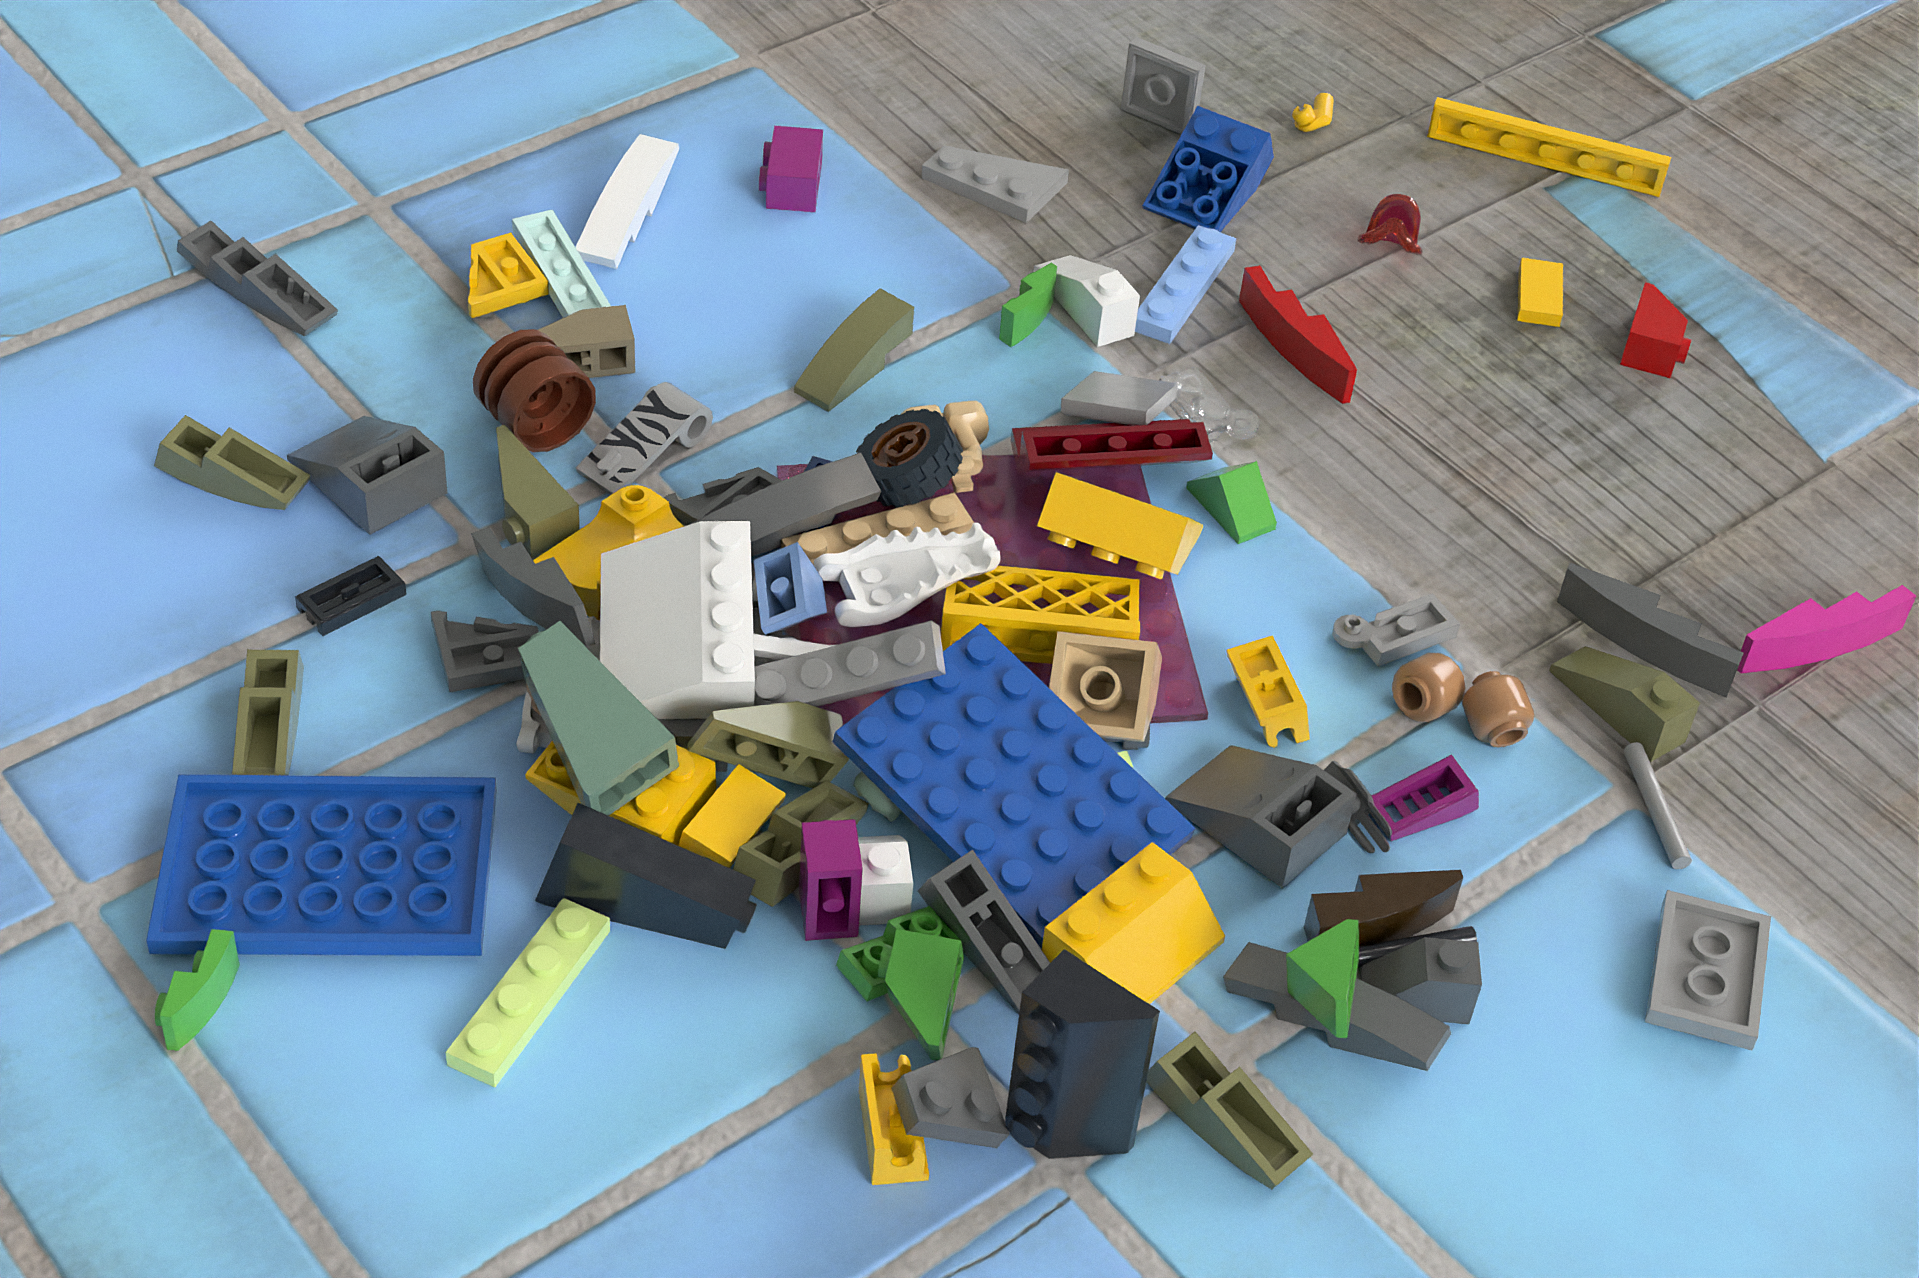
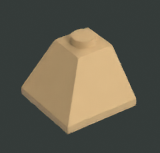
[1049,632,1162,742]

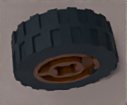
[856,409,963,507]

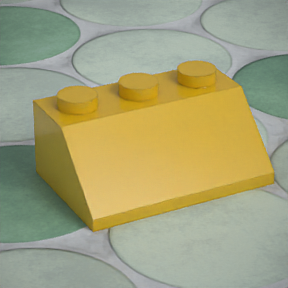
[1037,472,1204,579]
[1042,842,1225,1004]

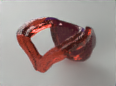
[1357,194,1423,255]

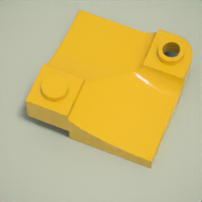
[533,485,684,621]

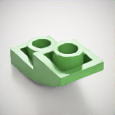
[999,262,1058,347]
[836,906,960,1002]
[155,929,240,1051]

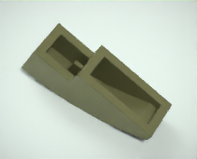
[794,288,914,412]
[154,415,311,510]
[232,649,304,775]
[733,781,869,907]
[1146,1031,1313,1190]

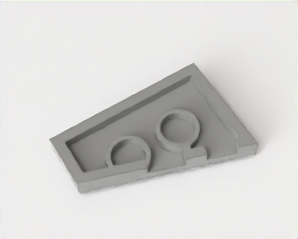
[922,145,1069,223]

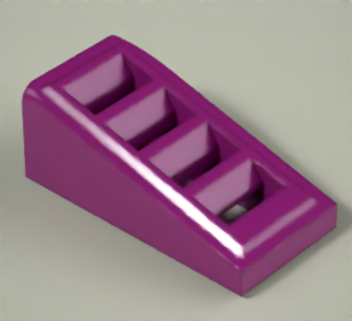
[1371,754,1479,841]

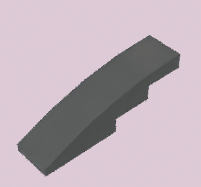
[177,221,338,336]
[687,453,881,556]
[471,527,596,647]
[1557,563,1744,698]
[1223,942,1451,1071]

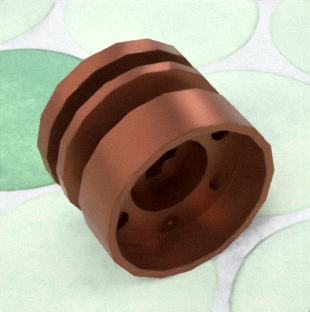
[473,329,596,452]

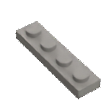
[754,621,946,707]

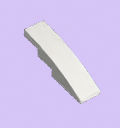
[576,134,679,269]

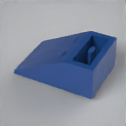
[1142,106,1274,232]

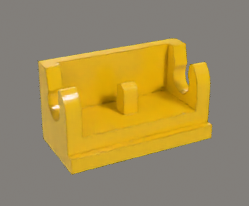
[1226,635,1310,748]
[678,764,786,868]
[859,1053,929,1185]

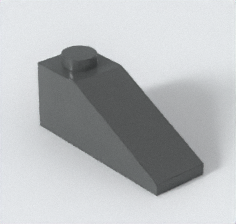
[918,850,1050,1014]

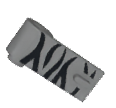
[576,382,713,495]

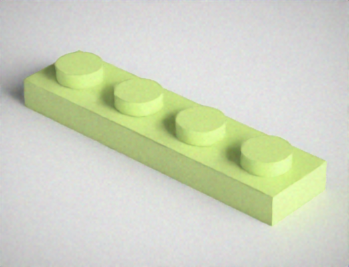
[446,898,610,1087]

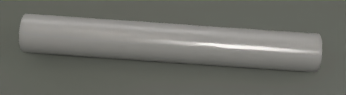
[1623,742,1692,869]

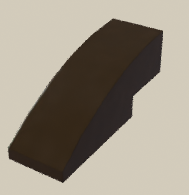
[1304,870,1463,946]

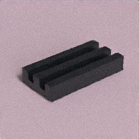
[295,556,407,636]

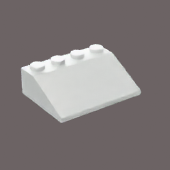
[600,521,755,719]

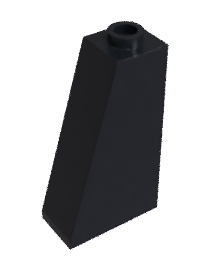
[535,803,757,949]

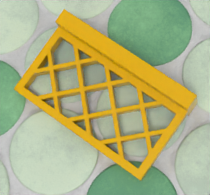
[941,565,1140,664]

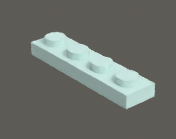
[512,210,611,318]

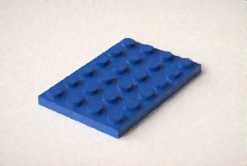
[832,623,1196,950]
[146,774,497,956]

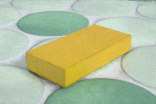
[1517,258,1563,327]

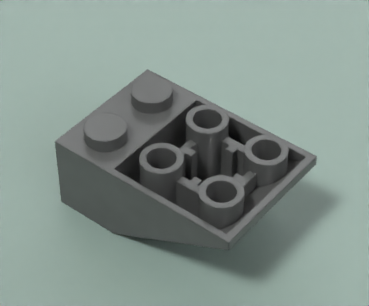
[287,416,447,535]
[1165,745,1357,888]

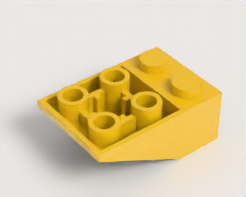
[525,741,716,846]

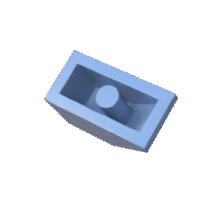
[754,542,827,635]

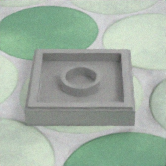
[1121,37,1206,134]
[1061,371,1177,426]

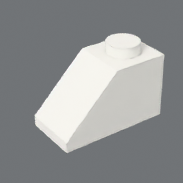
[858,835,913,926]

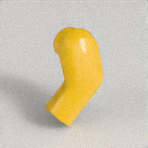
[1292,93,1334,132]

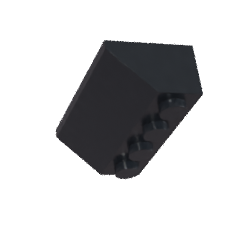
[1005,949,1160,1159]

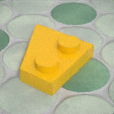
[468,232,549,318]

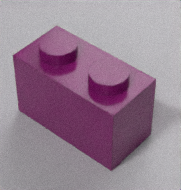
[759,125,824,213]
[799,819,863,941]

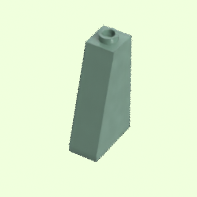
[518,621,679,816]

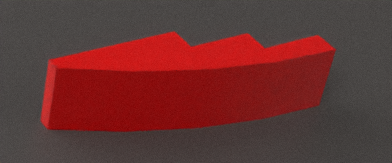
[1239,265,1357,404]

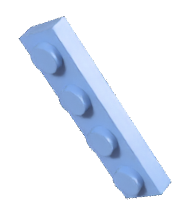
[1135,225,1236,344]

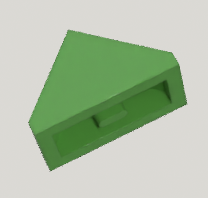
[1186,461,1277,544]
[1286,919,1359,1038]

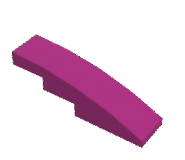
[1737,585,1916,674]

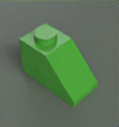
[878,929,964,1061]

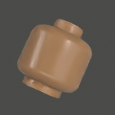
[1392,653,1466,722]
[1462,671,1534,748]

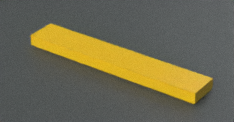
[1427,97,1671,197]

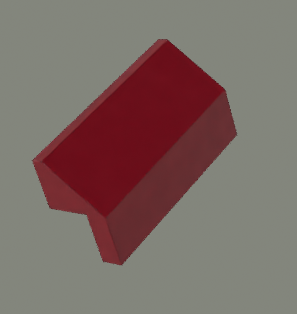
[1010,419,1213,472]

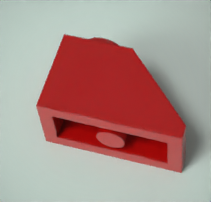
[1620,282,1692,378]

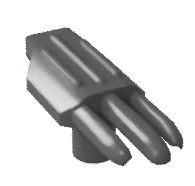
[1324,761,1392,853]

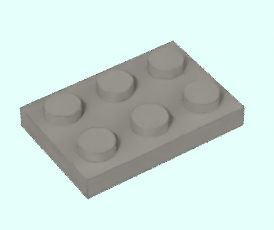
[1645,890,1771,1050]

